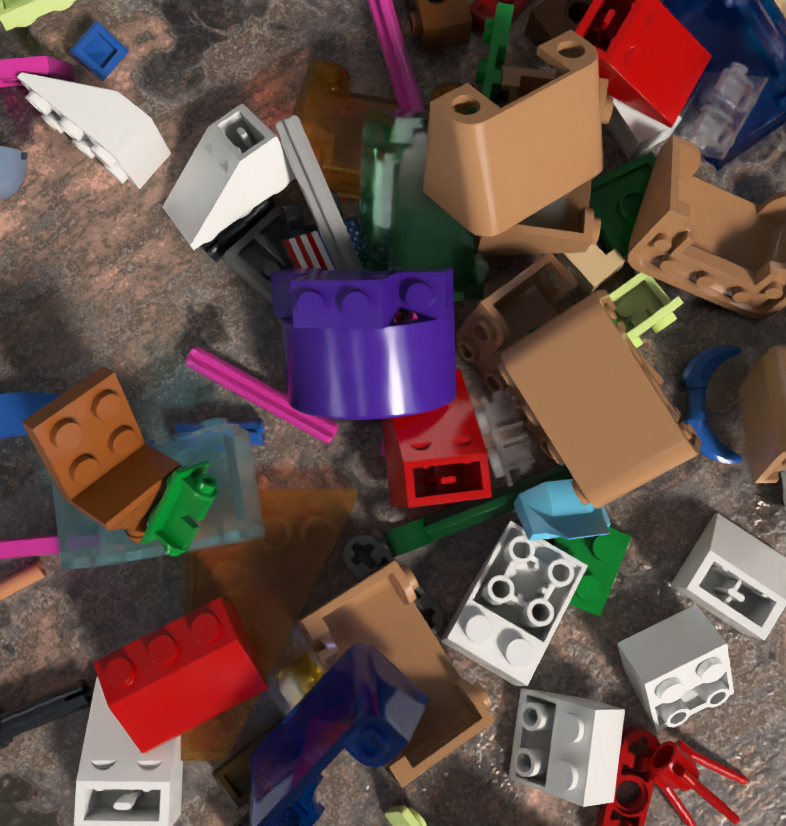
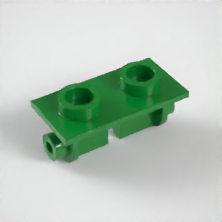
[140,460,218,557]

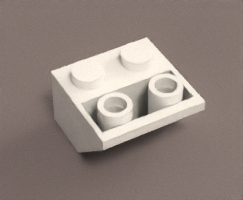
[670,513,786,640]
[617,604,734,732]
[508,688,625,807]

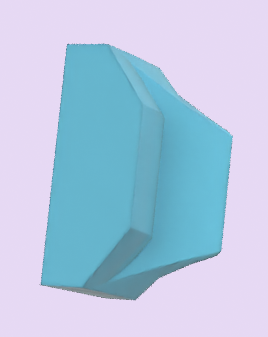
[513,479,611,541]

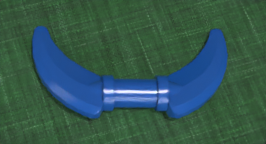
[681,345,742,464]

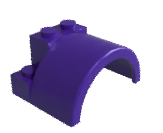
[270,267,456,420]

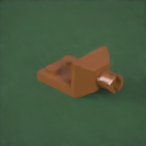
[22,366,182,543]

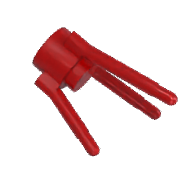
[649,739,748,826]

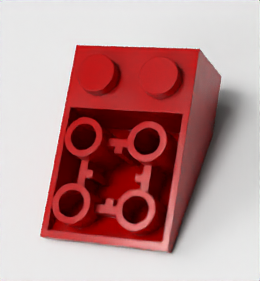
[575,0,712,128]
[382,369,492,508]

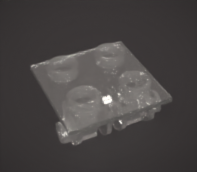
[670,62,769,160]
[473,388,535,486]

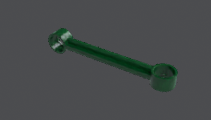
[383,464,574,558]

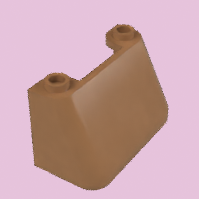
[476,65,613,256]
[628,134,786,318]
[296,560,495,788]

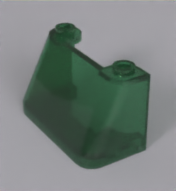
[358,108,489,301]

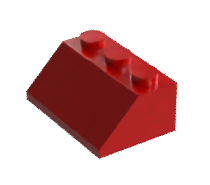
[93,597,270,754]

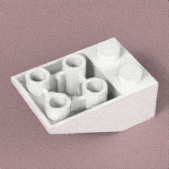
[17,72,171,189]
[162,103,296,250]
[440,521,588,686]
[74,676,184,826]

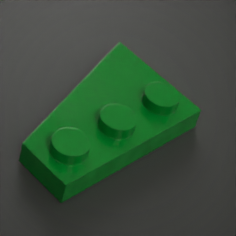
[469,2,514,115]

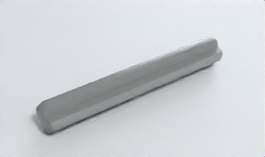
[275,115,364,270]

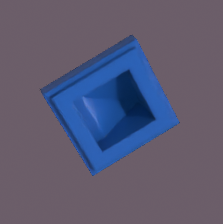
[68,20,129,81]

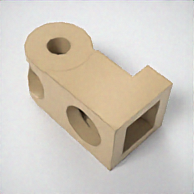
[553,244,626,297]

